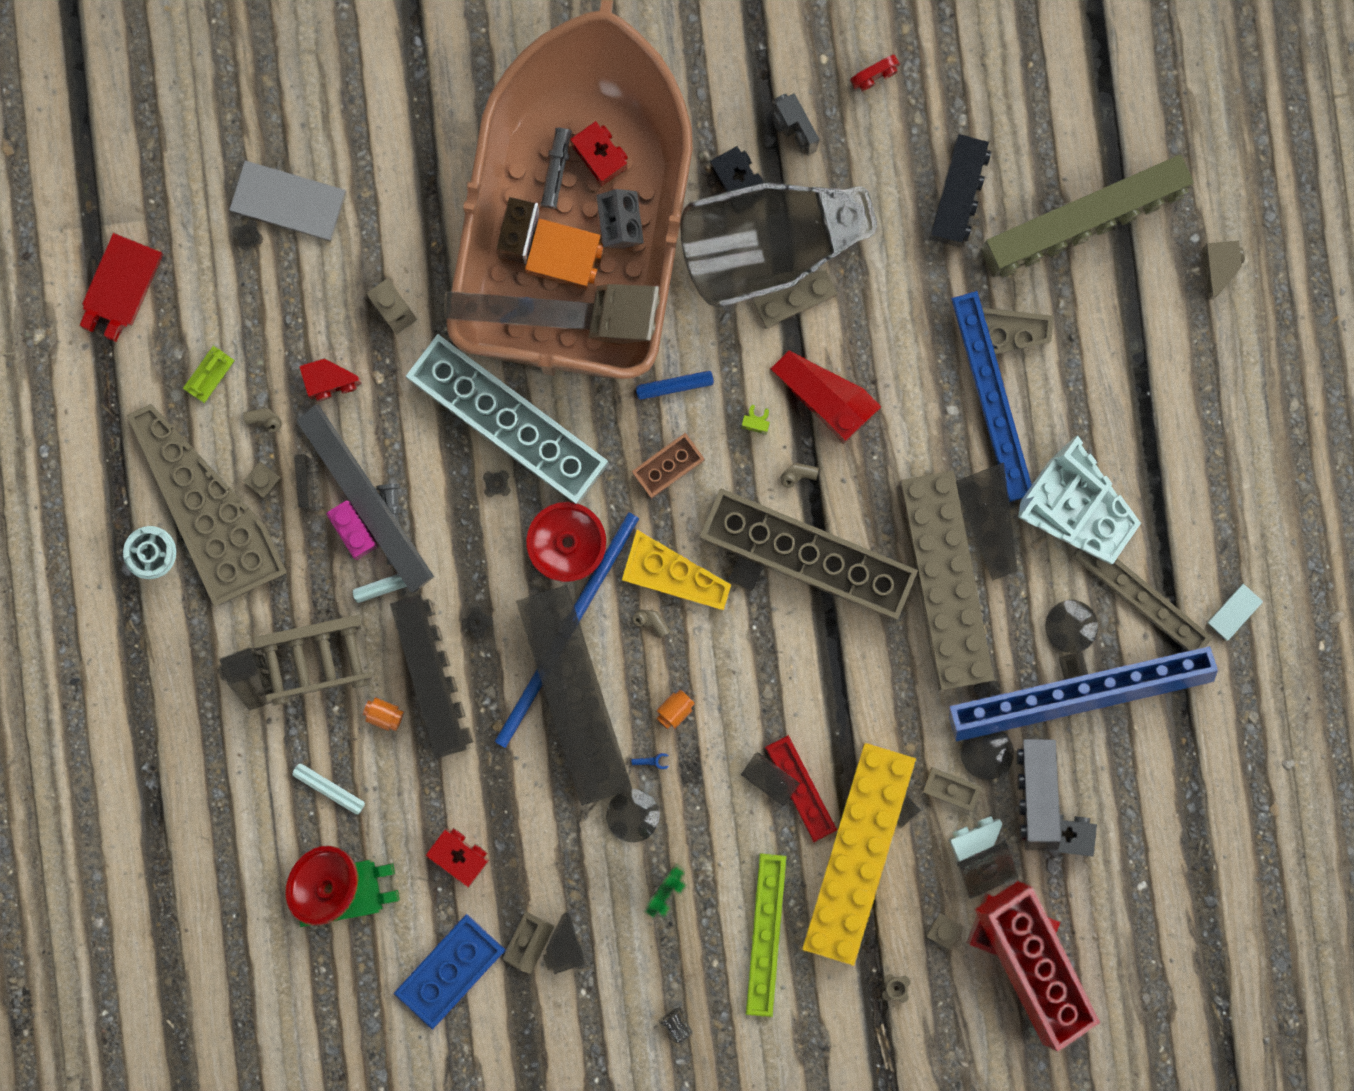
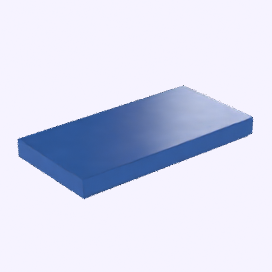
[393,914,506,1030]

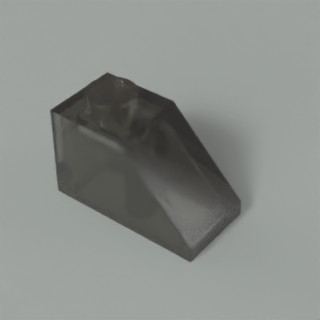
[543,911,586,975]

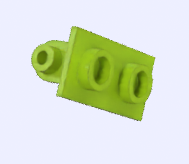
[183,345,235,403]

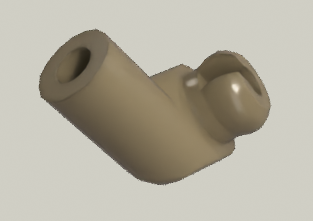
[781,463,819,488]
[632,609,671,638]

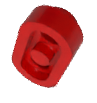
[849,54,900,92]

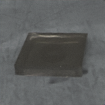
[294,454,316,512]
[956,841,1018,899]

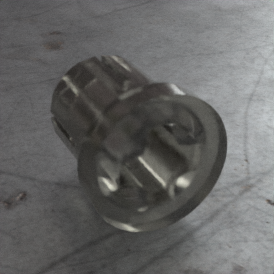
[658,1007,693,1043]

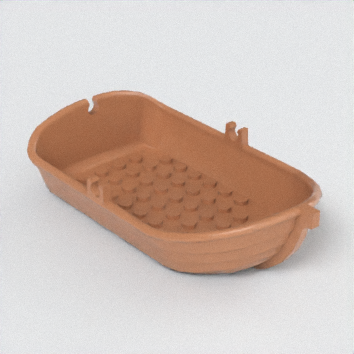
[447,0,693,379]

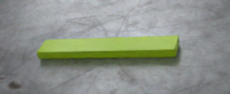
[746,853,787,1017]

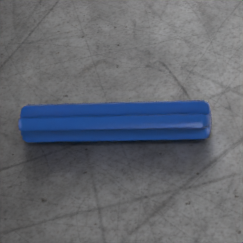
[636,371,714,400]

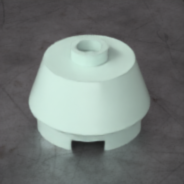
[123,526,176,579]

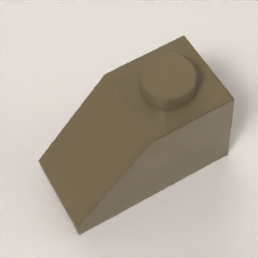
[1202,240,1245,300]

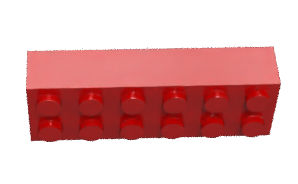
[974,881,1100,1052]

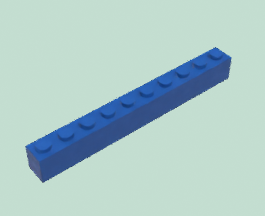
[949,646,1218,742]

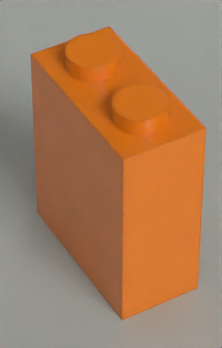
[525,218,604,290]

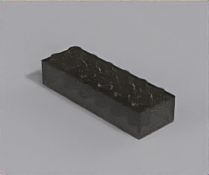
[390,594,474,759]

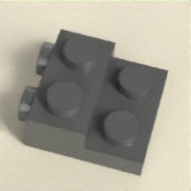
[772,93,820,155]

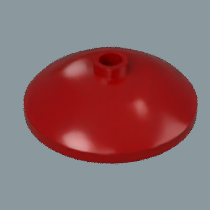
[526,502,607,582]
[285,846,358,926]

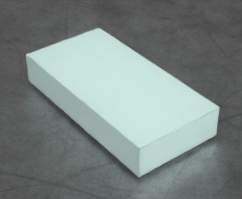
[1207,584,1263,641]

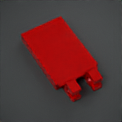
[79,233,163,342]

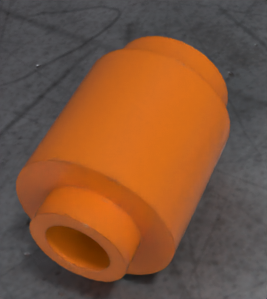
[656,690,695,729]
[362,697,404,731]

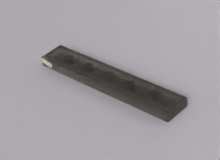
[444,291,594,330]

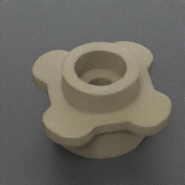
[882,974,911,1003]

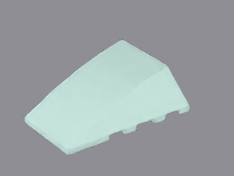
[1018,436,1141,565]

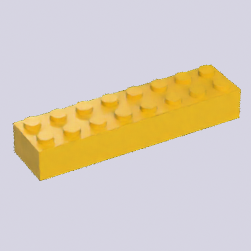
[802,743,916,966]

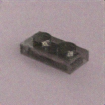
[741,752,800,806]

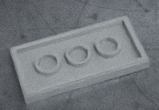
[230,161,346,241]

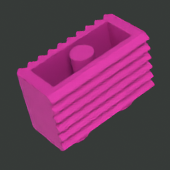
[326,501,378,560]

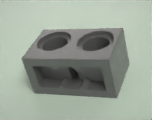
[596,189,644,249]

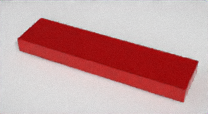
[765,735,837,842]

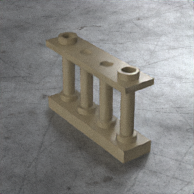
[253,615,373,706]

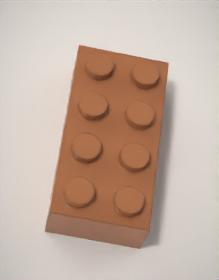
[632,433,705,499]

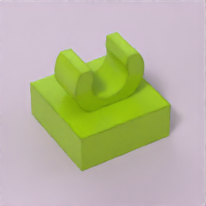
[741,405,770,435]

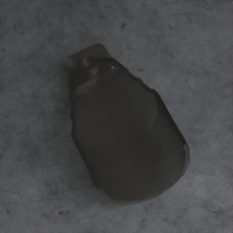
[680,182,877,307]

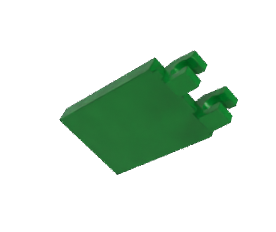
[299,859,400,927]
[645,863,687,918]

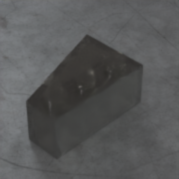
[217,648,273,711]

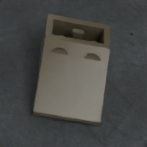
[588,284,660,345]

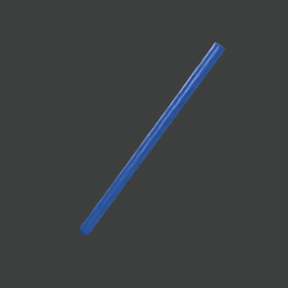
[494,512,640,748]

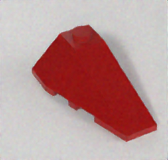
[770,351,881,444]

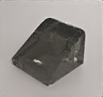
[1059,652,1088,680]

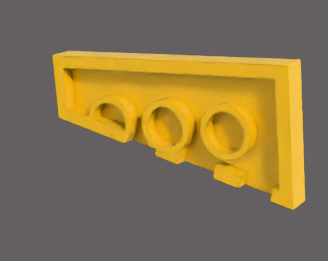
[622,530,731,611]

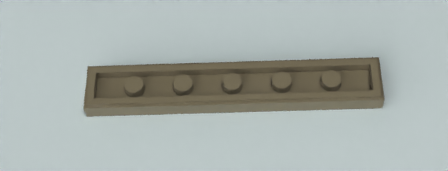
[1071,548,1213,652]

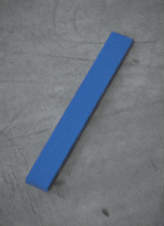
[951,291,1032,502]

